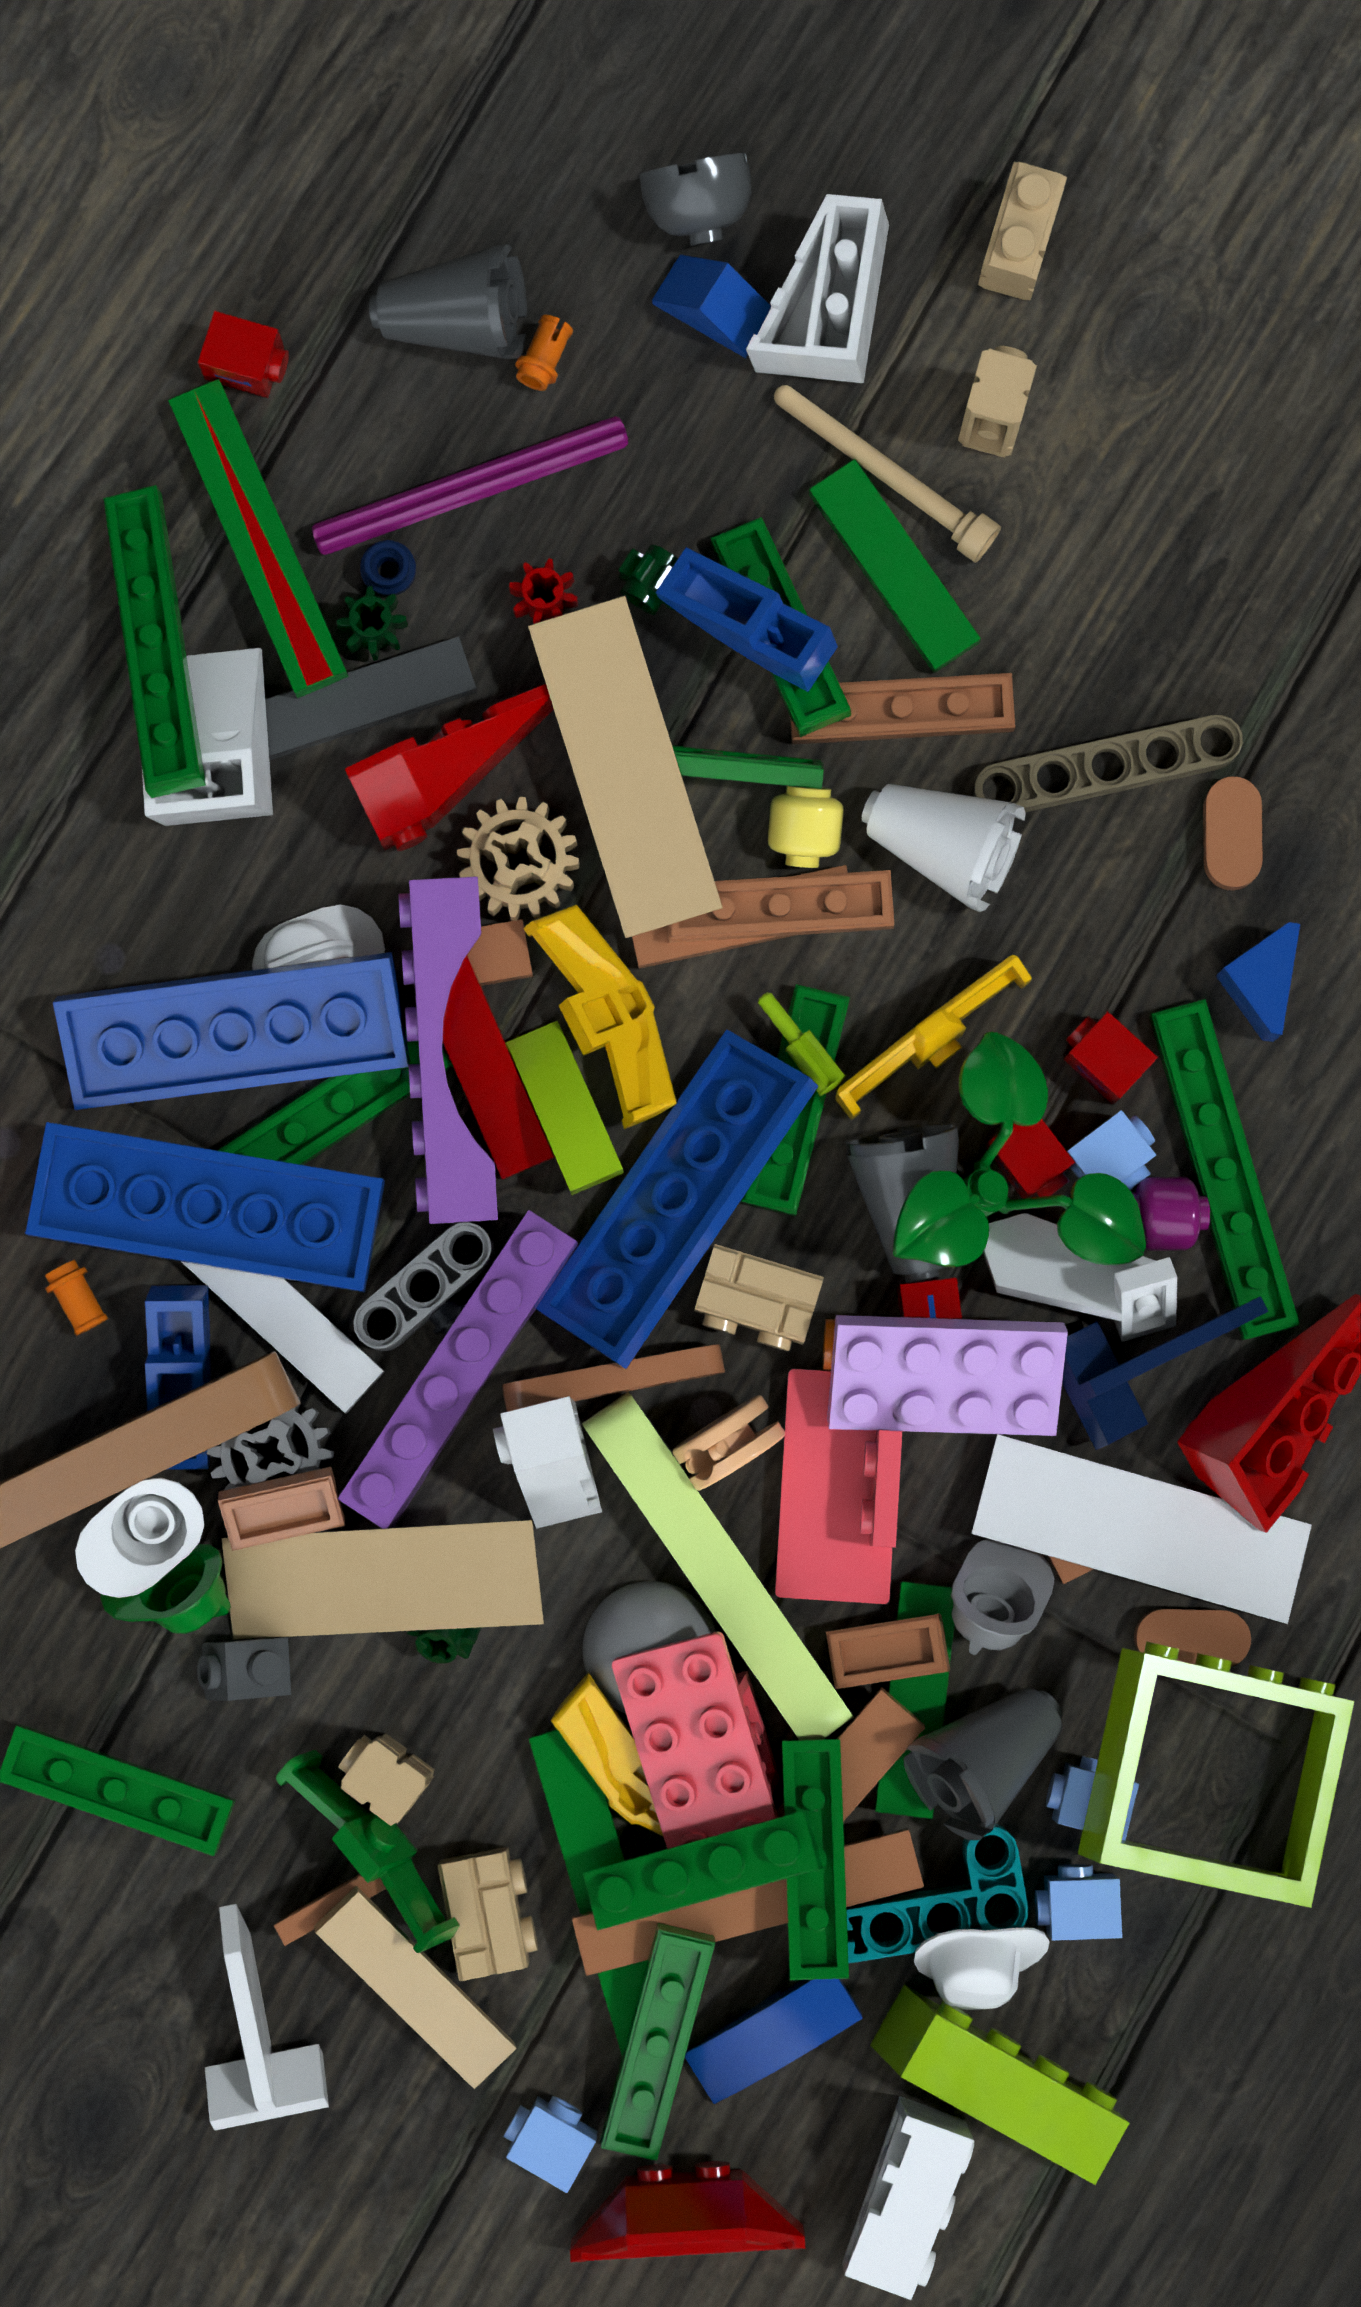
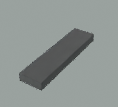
[265,636,477,761]

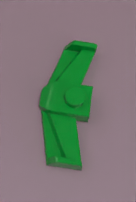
[276,1750,460,1953]

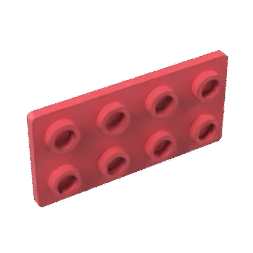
[775,1369,902,1604]
[612,1631,780,1849]

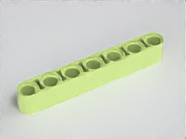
[582,1391,854,1740]

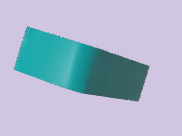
[846,1824,1028,1964]

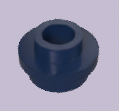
[360,540,416,597]

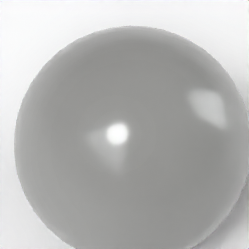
[582,1581,717,1714]

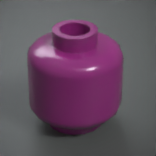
[1132,1177,1210,1251]

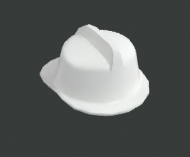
[252,905,385,970]
[75,1478,205,1598]
[914,1928,1050,2010]

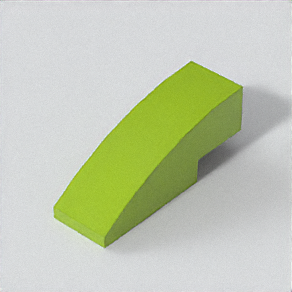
[506,1020,624,1195]

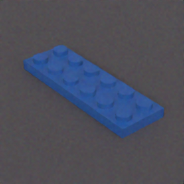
[53,952,410,1110]
[536,1029,818,1369]
[25,1122,385,1293]

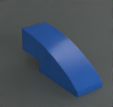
[656,547,838,692]
[145,1285,211,1470]
[685,1979,863,2104]

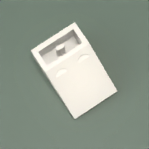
[142,648,273,826]

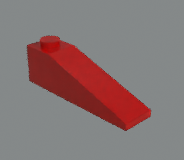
[345,684,554,851]
[1177,1294,1361,1533]

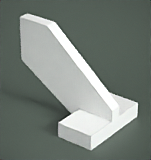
[983,1213,1177,1342]
[205,1904,329,2130]

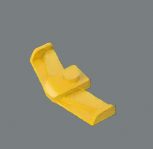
[523,905,677,1129]
[835,955,1032,1120]
[551,1673,663,1836]

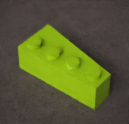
[870,1984,1130,2185]

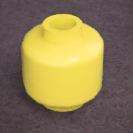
[768,786,844,868]

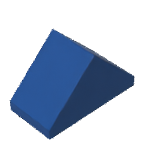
[652,255,772,359]
[1216,922,1300,1042]

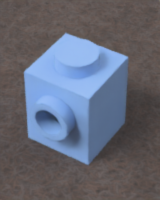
[1067,1110,1156,1190]
[1046,1756,1139,1841]
[1035,1864,1122,1941]
[503,2096,598,2193]

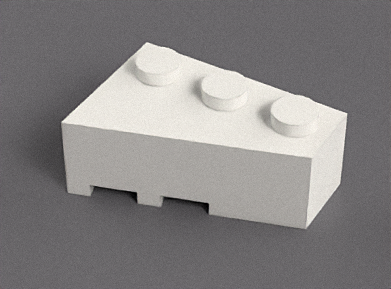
[746,194,889,383]
[493,1396,602,1529]
[842,2096,975,2300]

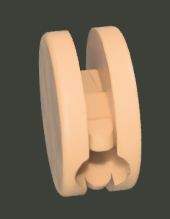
[673,1395,785,1490]

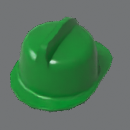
[100,1544,231,1634]

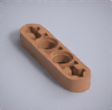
[502,1344,725,1412]

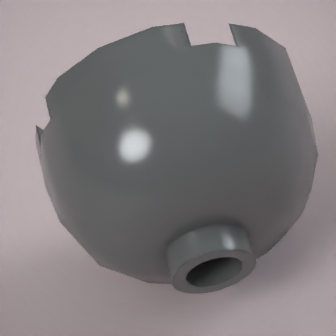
[639,153,751,246]

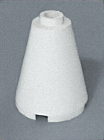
[862,784,1026,912]

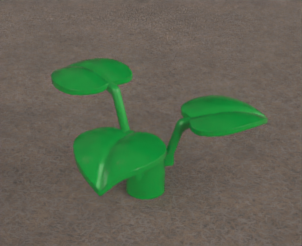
[893,1032,1146,1267]

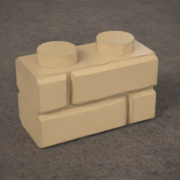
[978,162,1067,300]
[958,346,1037,458]
[694,1244,824,1351]
[338,1733,434,1826]
[437,1847,538,1981]

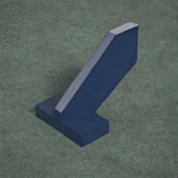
[1062,1296,1269,1450]

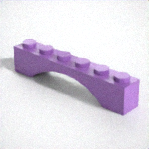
[398,877,498,1224]
[338,1210,578,1529]

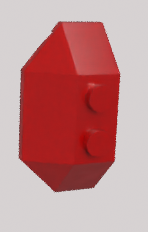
[570,2161,806,2262]

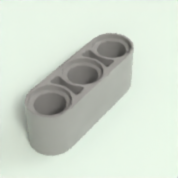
[353,1222,495,1351]

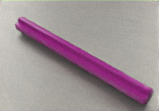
[312,416,628,555]

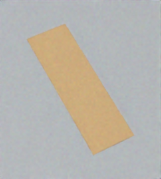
[528,596,723,938]
[221,1520,544,1639]

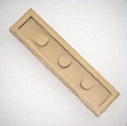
[314,1886,517,2089]

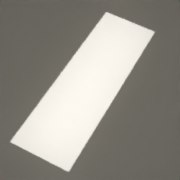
[971,1434,1312,1624]

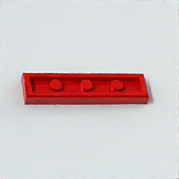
[443,954,555,1180]

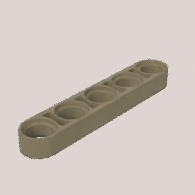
[973,715,1243,813]

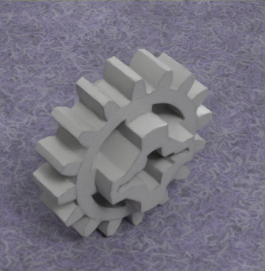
[207,1397,334,1490]

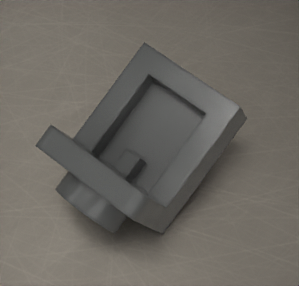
[197,1637,291,1701]

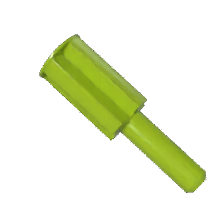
[758,992,846,1096]

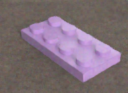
[827,1315,1068,1436]

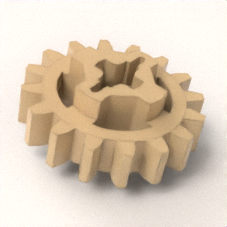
[457,797,580,921]

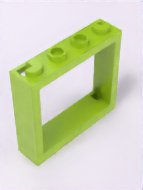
[1078,1641,1354,1908]

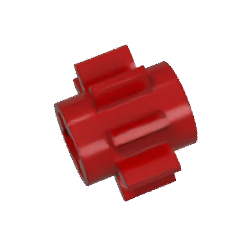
[509,558,578,624]

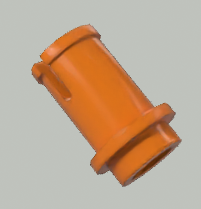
[515,315,573,391]
[45,1259,108,1336]

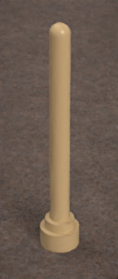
[774,385,1001,563]

